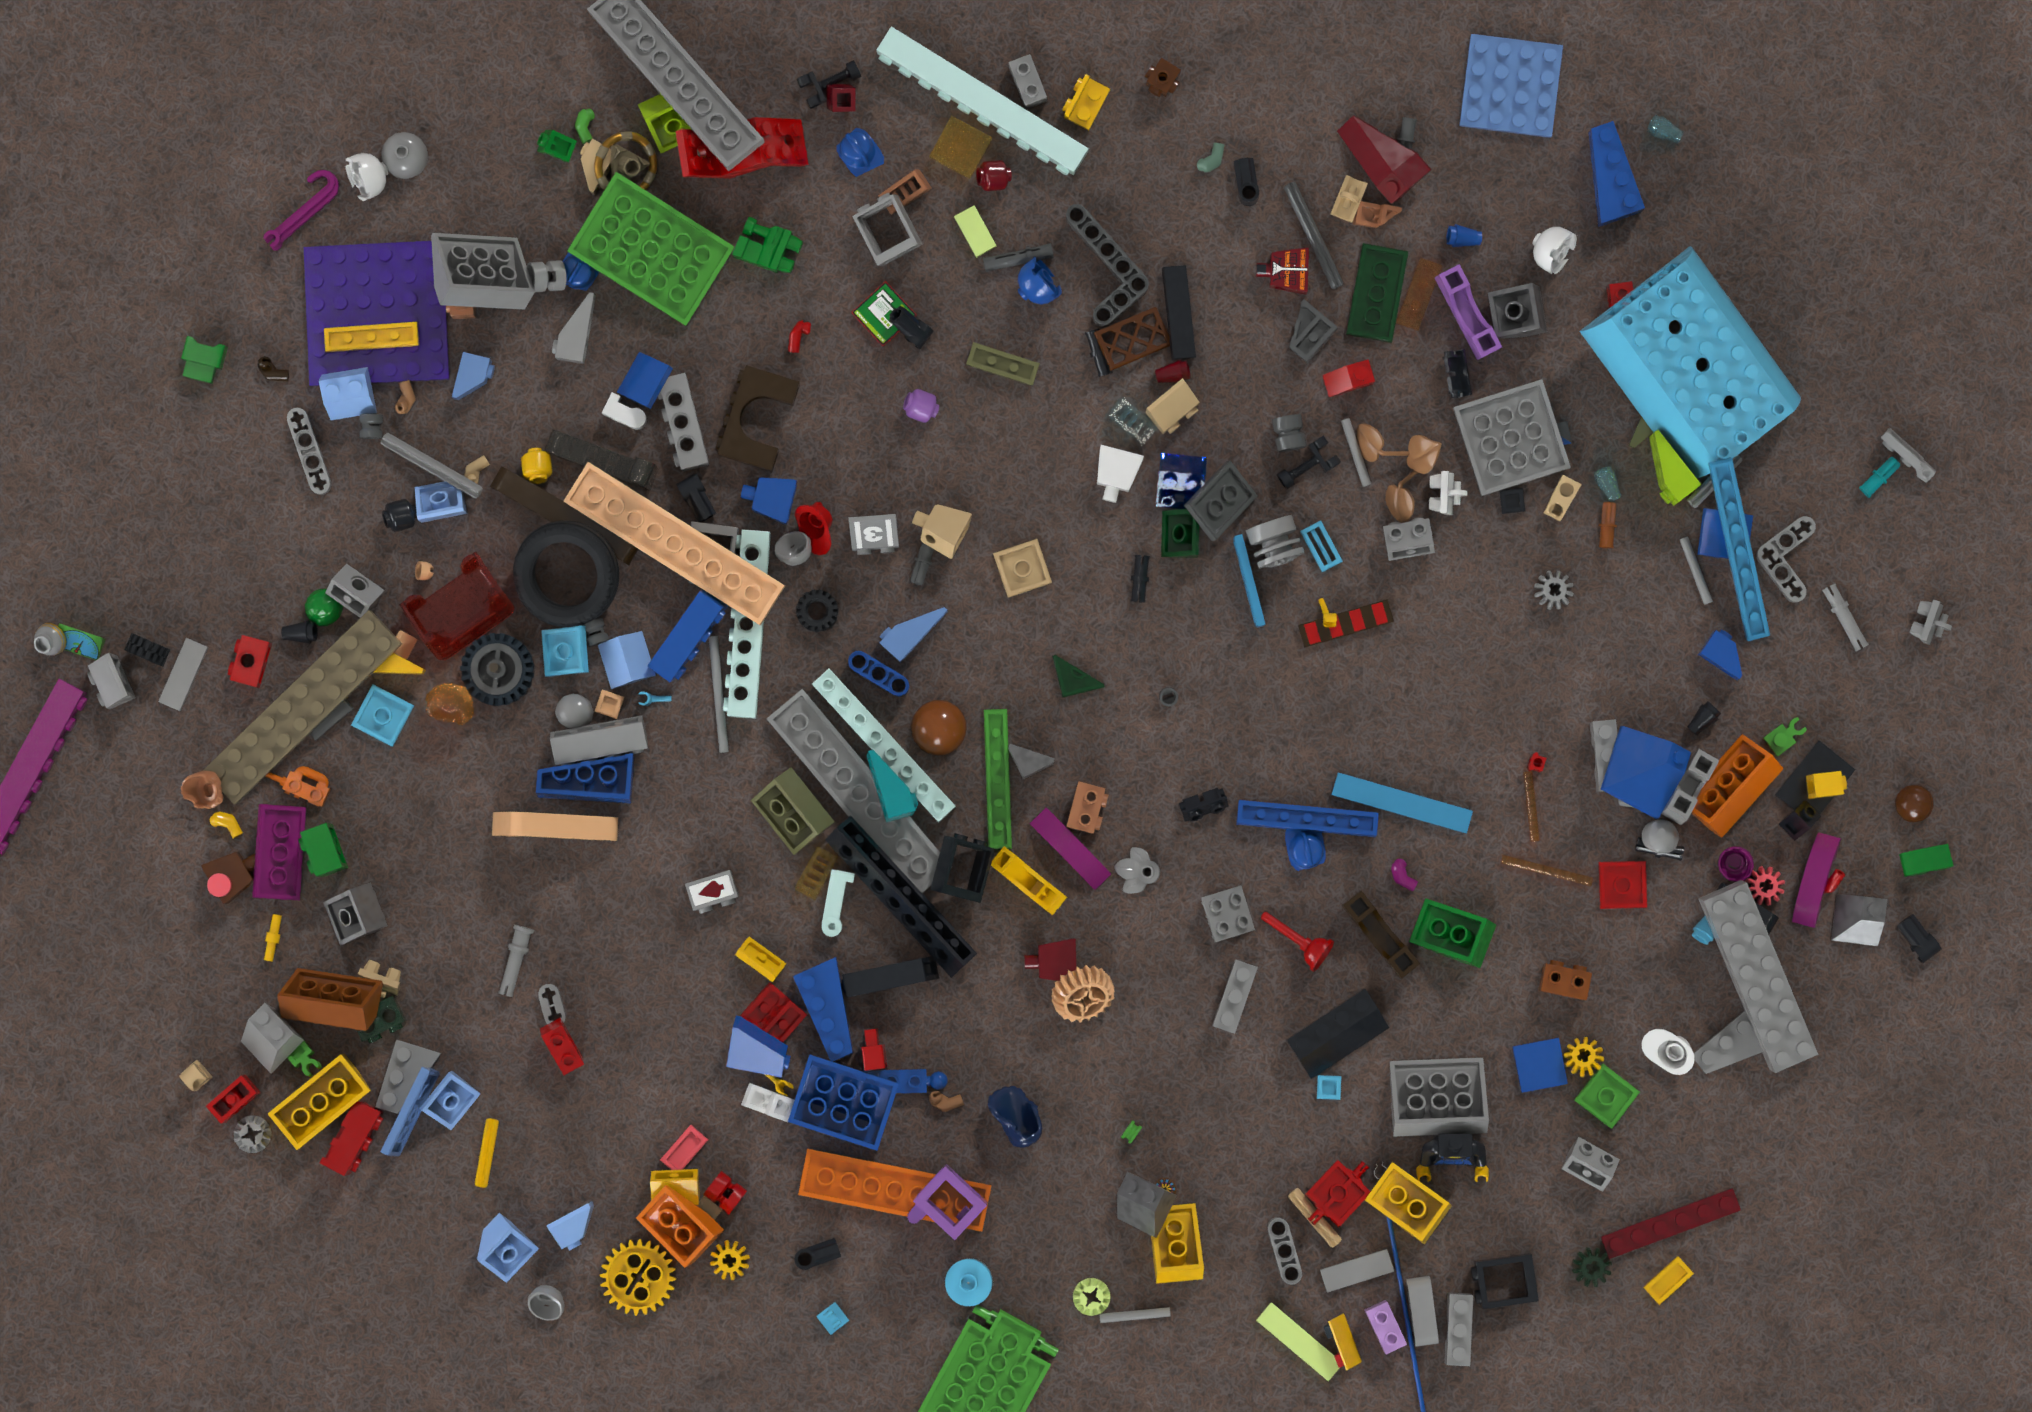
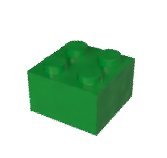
[298,823,348,877]

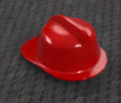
[795,502,833,556]

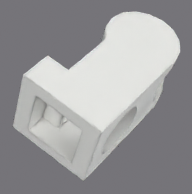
[602,392,647,430]

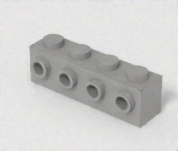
[550,716,648,766]

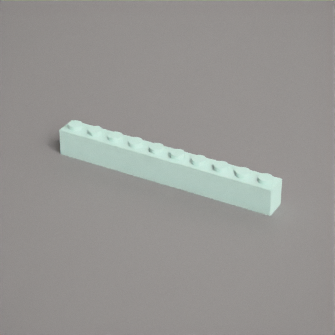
[877,27,1089,175]

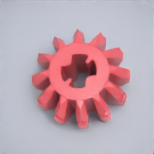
[1745,866,1785,906]

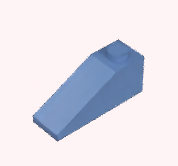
[880,607,948,663]

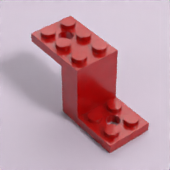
[675,117,809,178]

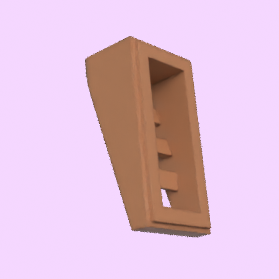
[878,169,932,215]

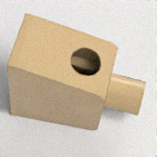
[912,505,972,559]

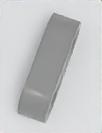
[538,984,566,1024]

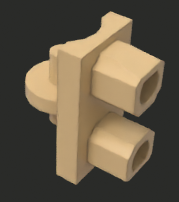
[1331,175,1368,223]
[358,960,401,998]

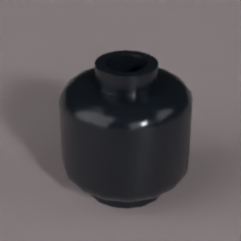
[382,499,417,532]

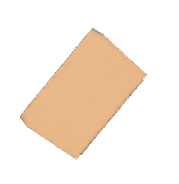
[394,631,417,659]

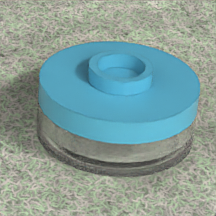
[945,1257,994,1306]

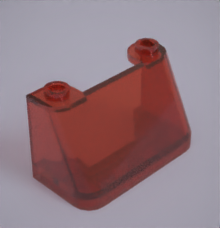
[399,551,515,660]

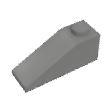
[552,292,596,364]

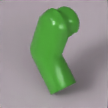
[575,109,595,144]

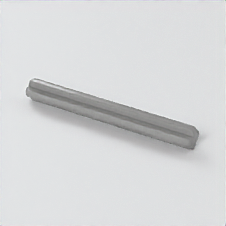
[381,433,483,498]

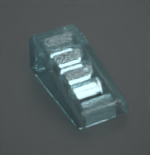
[1105,397,1157,446]

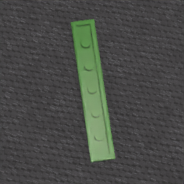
[984,709,1012,850]

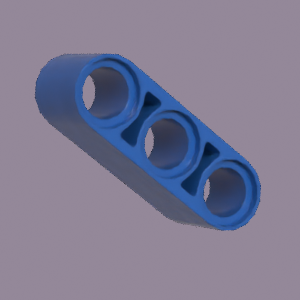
[848,651,909,697]

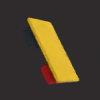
[1324,1313,1362,1370]

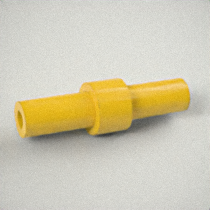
[264,914,282,962]

